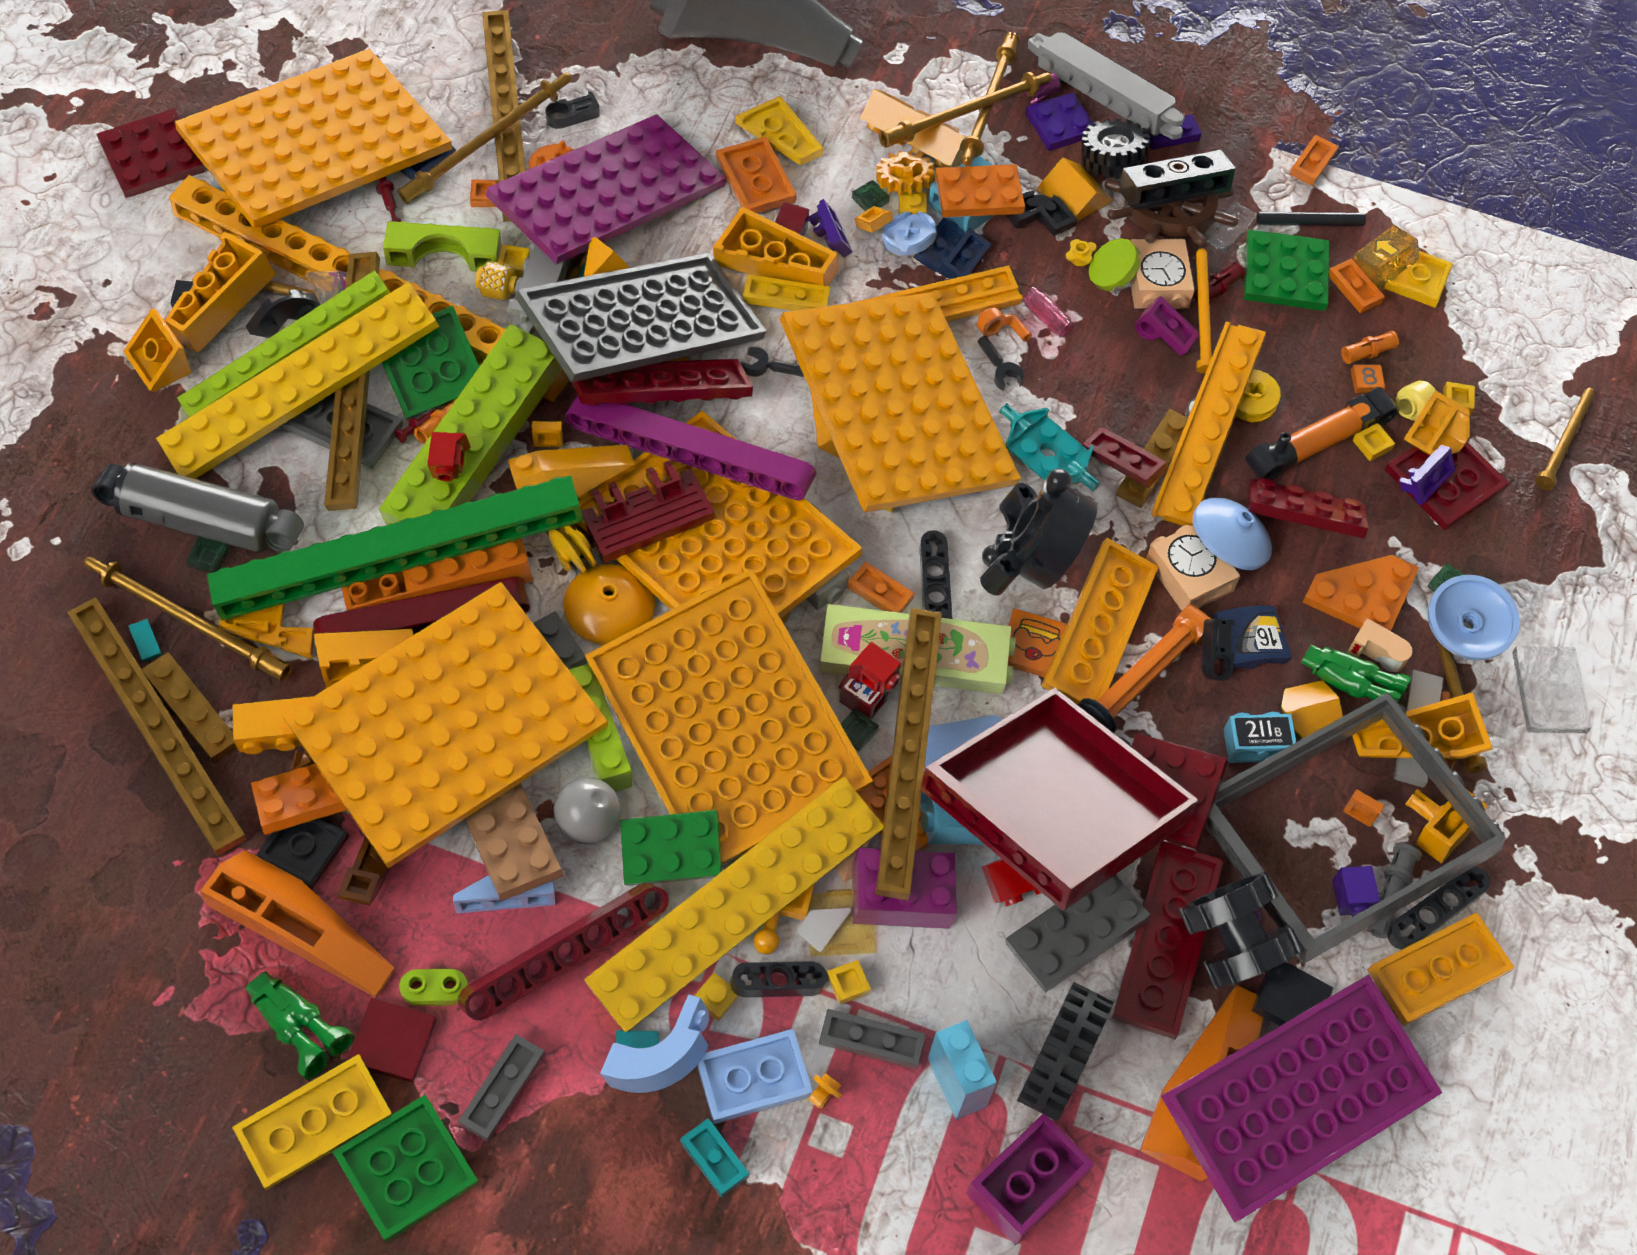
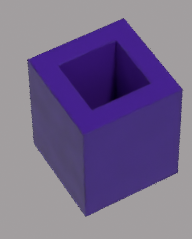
[1332,866,1380,917]

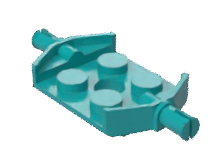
[999,403,1101,492]

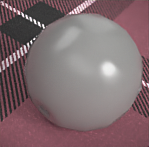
[554,777,621,844]

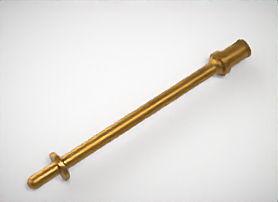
[960,32,1020,166]
[879,72,1052,148]
[397,73,572,205]
[84,557,292,682]

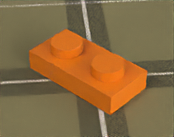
[1289,135,1339,186]
[1328,258,1385,314]
[847,561,915,613]

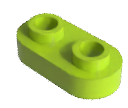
[399,969,468,1006]

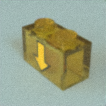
[1354,225,1419,289]

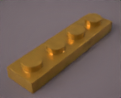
[1116,409,1188,508]
[141,652,237,763]

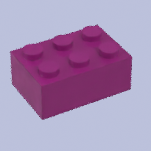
[852,848,957,929]
[966,1114,1094,1246]

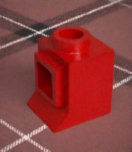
[427,432,471,482]
[848,641,901,695]

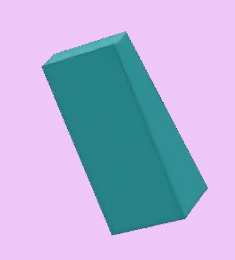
[128,619,162,663]
[616,1030,659,1049]

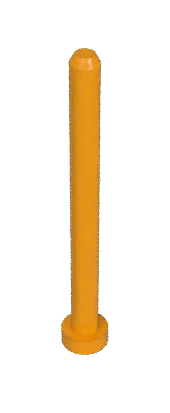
[1196,248,1212,373]

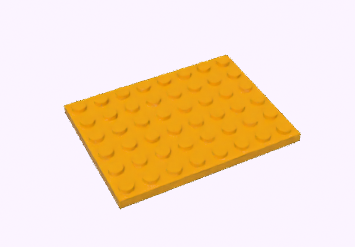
[175,49,452,229]
[779,292,1021,513]
[578,410,862,619]
[585,568,873,865]
[282,582,608,868]

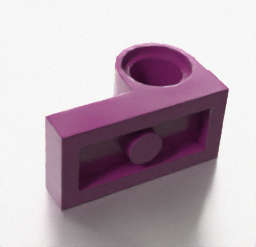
[1135,296,1199,356]

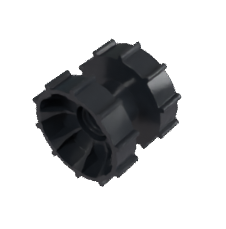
[1178,871,1303,989]

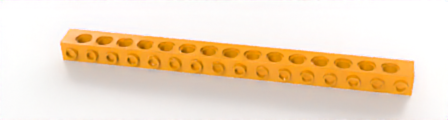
[169,175,570,402]

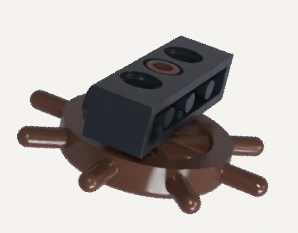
[1104,150,1239,247]

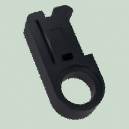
[545,91,600,129]
[1202,619,1235,681]

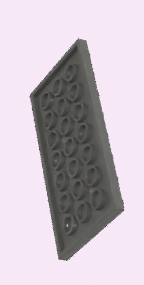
[515,252,767,382]

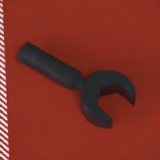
[977,335,1024,391]
[741,347,804,377]

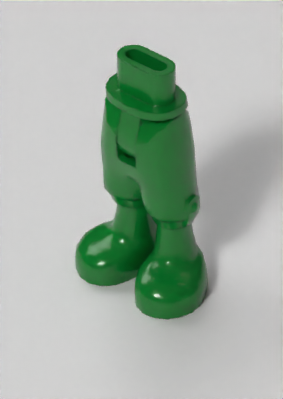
[1301,644,1412,703]
[246,971,355,1080]

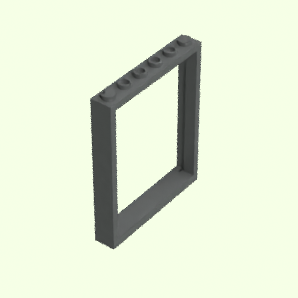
[1206,692,1505,964]

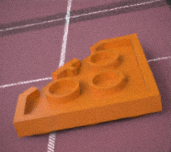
[1303,555,1419,631]

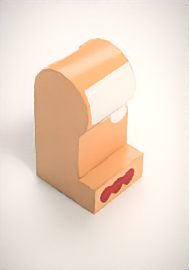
[1347,618,1412,672]

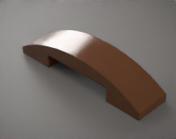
[337,836,390,906]

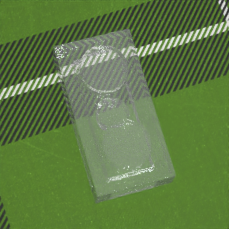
[1205,201,1257,253]

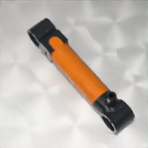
[1245,387,1400,480]

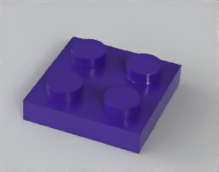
[1025,92,1094,151]

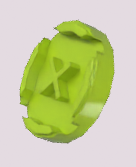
[1089,238,1141,291]

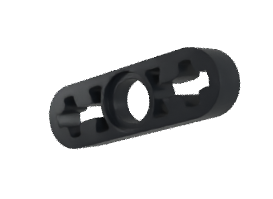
[730,961,828,997]

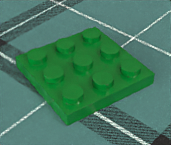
[1243,229,1329,311]
[382,306,479,420]
[332,1095,479,1243]

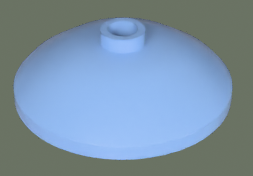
[1193,498,1272,570]
[1428,575,1520,660]

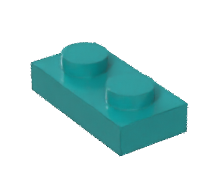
[680,1118,750,1198]

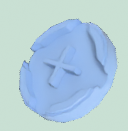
[882,211,937,256]

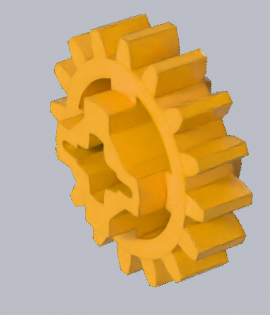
[876,151,934,196]

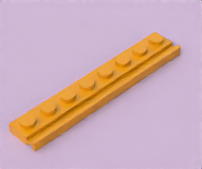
[852,265,1023,322]
[1152,321,1266,526]

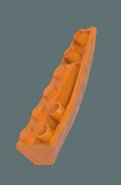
[342,538,533,611]
[200,850,395,998]
[1139,985,1263,1181]

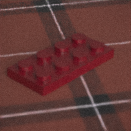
[1248,478,1368,539]

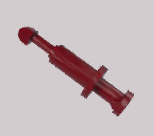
[376,176,401,222]
[395,403,450,443]

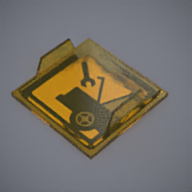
[807,889,876,957]

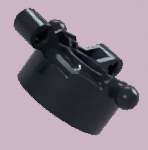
[980,469,1098,596]

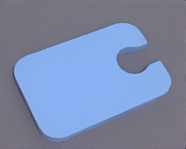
[924,715,1003,771]

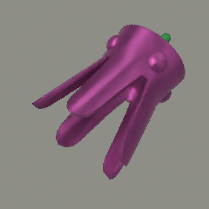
[1023,73,1061,105]

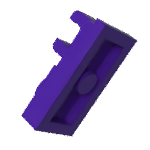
[1147,114,1202,150]
[809,199,853,258]
[1399,445,1455,505]

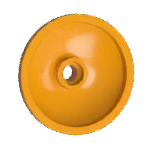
[563,564,655,645]

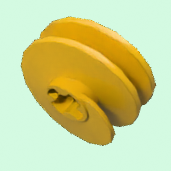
[1235,369,1281,422]
[548,525,596,574]

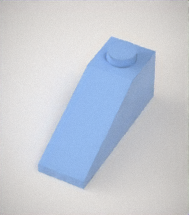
[453,875,556,914]

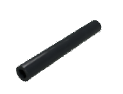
[1256,211,1366,226]

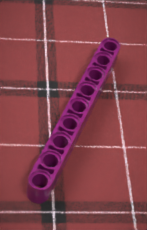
[565,395,817,500]

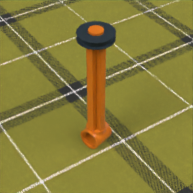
[1077,603,1211,733]

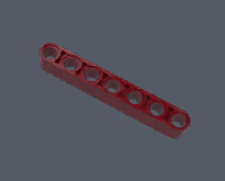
[313,577,531,635]
[458,883,669,1021]

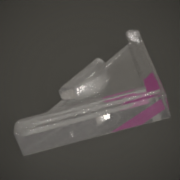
[306,271,347,305]

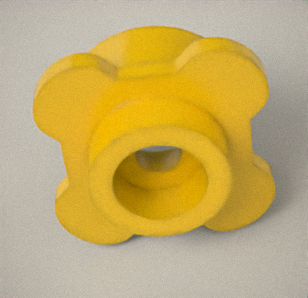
[1066,239,1097,266]

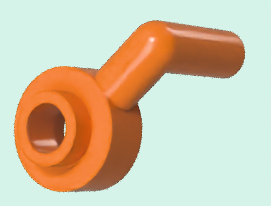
[976,308,1032,342]

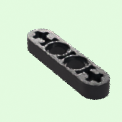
[919,530,953,619]
[1388,867,1490,950]

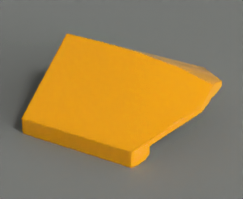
[1403,390,1470,456]
[1281,680,1343,740]

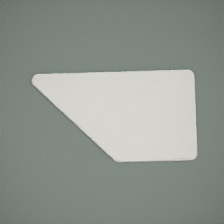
[796,908,851,952]

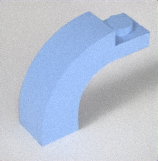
[600,994,709,1093]

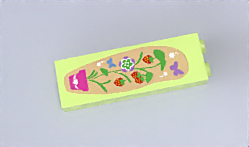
[819,604,1016,694]

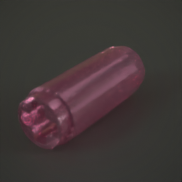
[1022,287,1074,338]

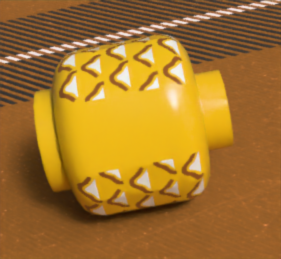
[475,261,519,301]

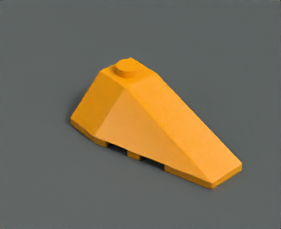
[508,445,636,501]
[1352,692,1493,759]

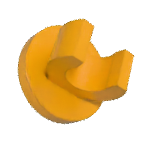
[808,1073,843,1109]

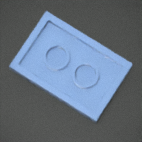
[697,1029,813,1124]

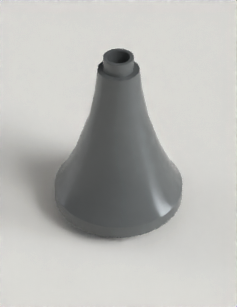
[649,0,863,69]

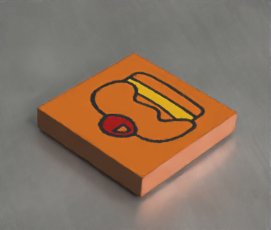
[1008,608,1067,677]

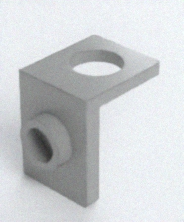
[806,570,849,611]

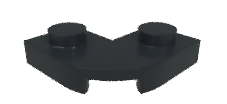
[1005,190,1078,237]
[245,290,325,338]

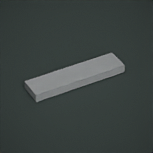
[1393,670,1443,788]

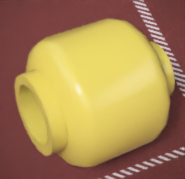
[1395,381,1435,422]

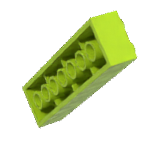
[379,324,562,525]

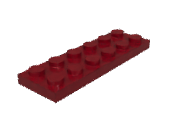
[572,359,753,406]
[1111,841,1224,1040]

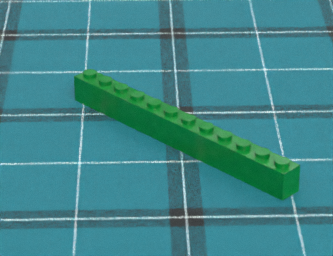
[207,475,584,621]

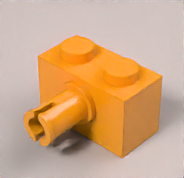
[1406,789,1488,864]

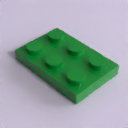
[620,810,722,886]

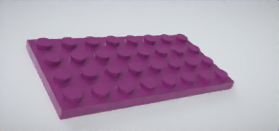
[486,114,726,265]
[1161,975,1442,1222]

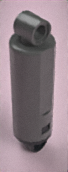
[91,462,304,553]

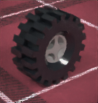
[1081,118,1150,179]

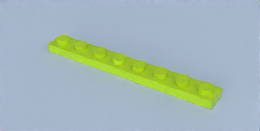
[177,270,390,417]

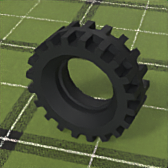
[1017,982,1114,1121]

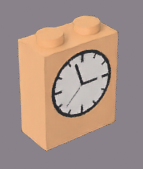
[1130,239,1194,309]
[1146,525,1240,610]

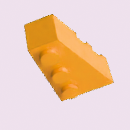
[314,629,413,688]

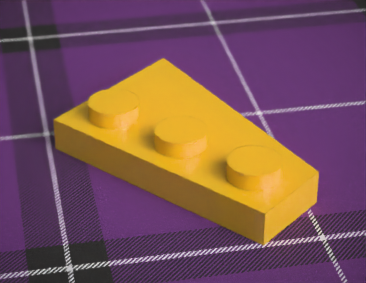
[735,96,824,166]

